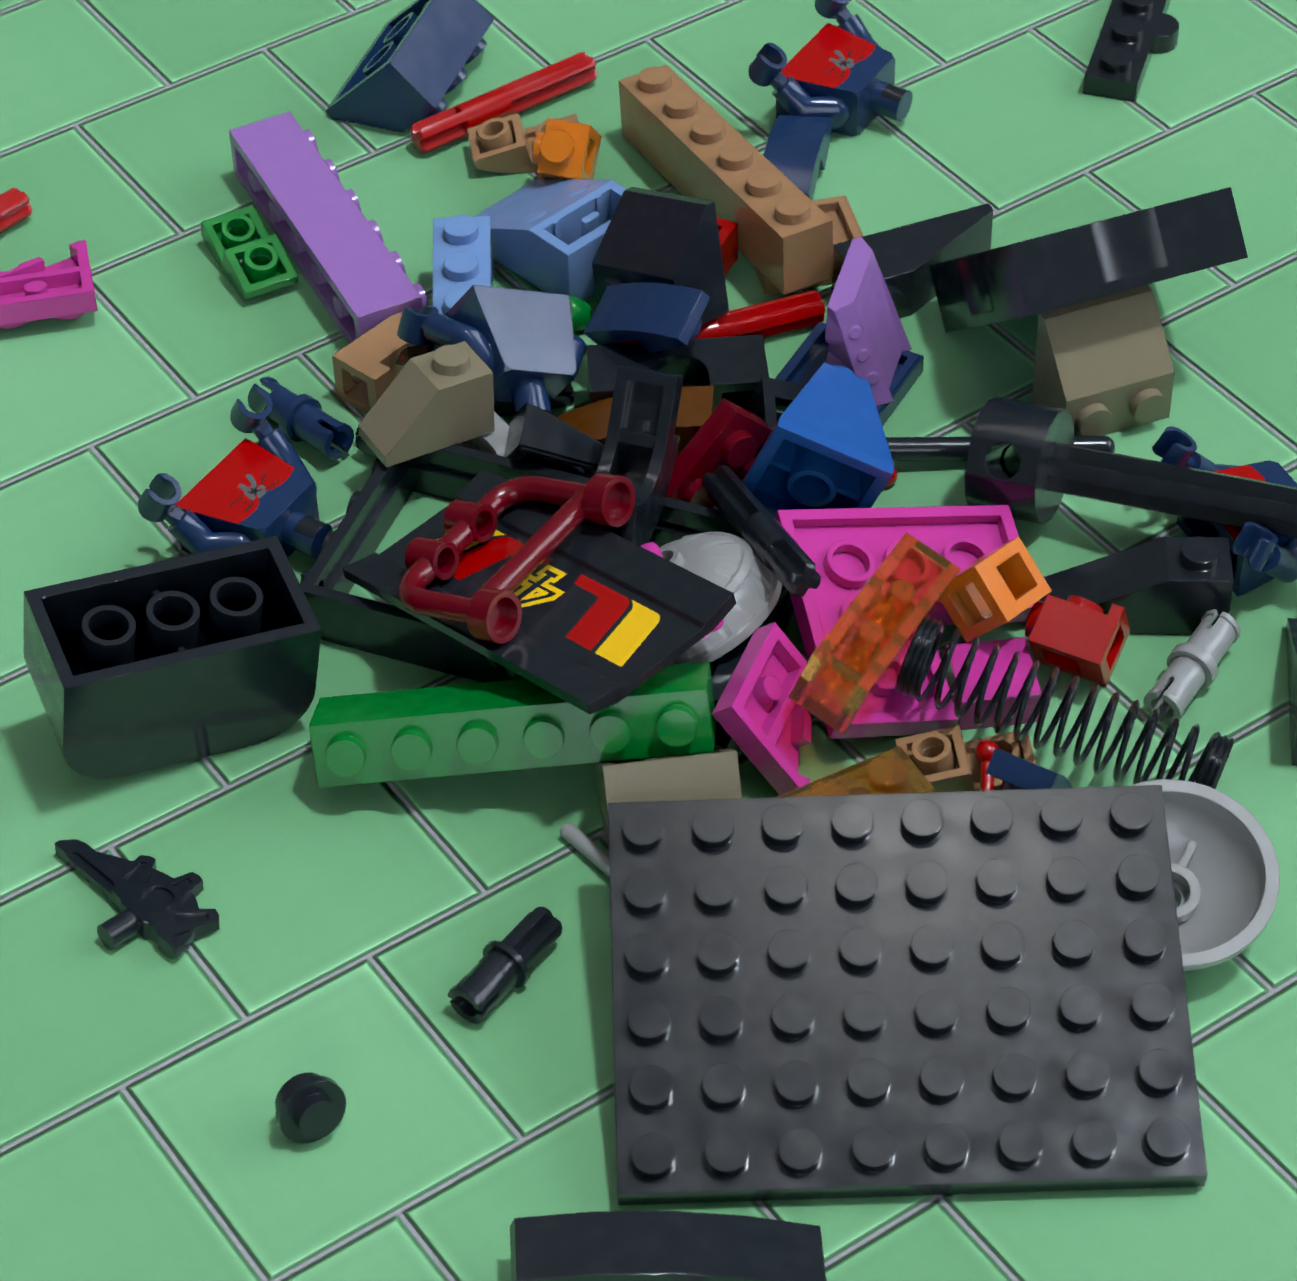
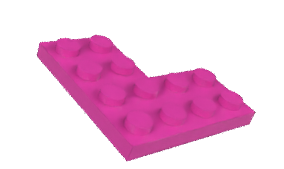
[774,505,1040,739]

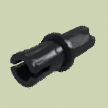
[448,906,563,1024]

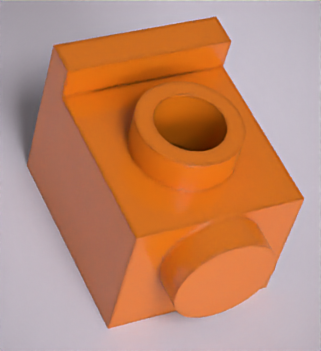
[532,118,602,179]
[933,536,1052,643]

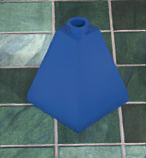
[742,362,895,516]

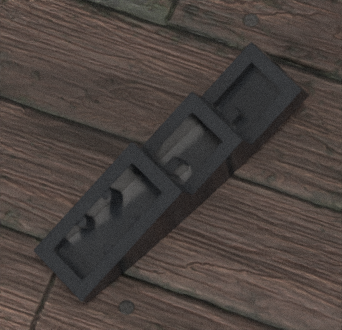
[510,1211,826,1281]

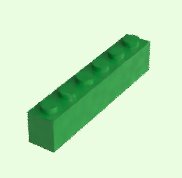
[309,661,717,788]

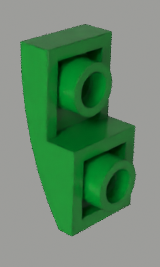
[201,205,298,300]

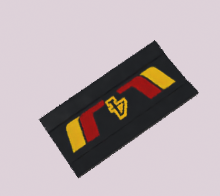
[342,468,736,714]

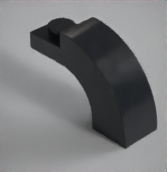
[586,365,684,546]

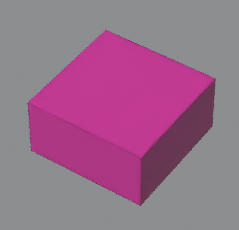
[946,637,1042,730]

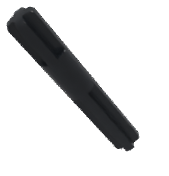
[701,465,821,597]

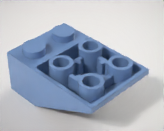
[475,178,626,301]

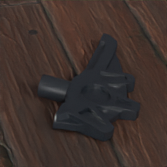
[55,839,220,959]

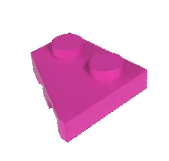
[0,240,98,329]
[712,622,813,797]

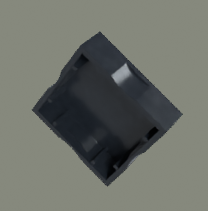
[929,187,1248,333]

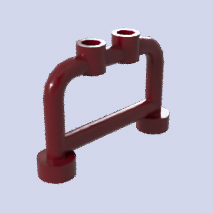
[397,473,635,644]

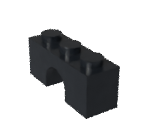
[586,334,769,410]

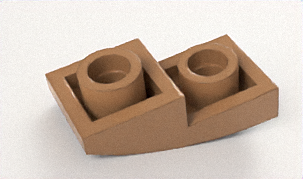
[467,113,579,173]
[895,725,1037,793]

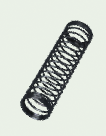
[895,615,1234,789]

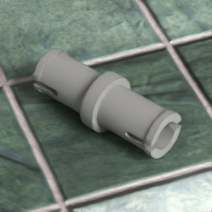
[1143,609,1241,724]

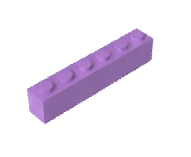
[229,112,429,344]

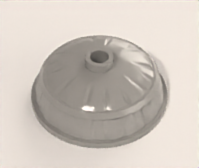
[660,532,782,665]
[1131,779,1280,972]

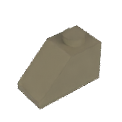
[358,341,495,467]

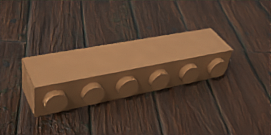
[618,65,834,295]

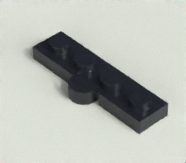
[1083,0,1179,102]

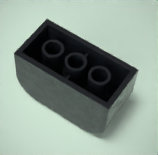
[24,536,322,779]

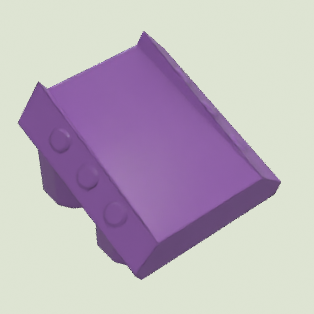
[825,237,912,406]

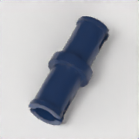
[248,377,354,460]

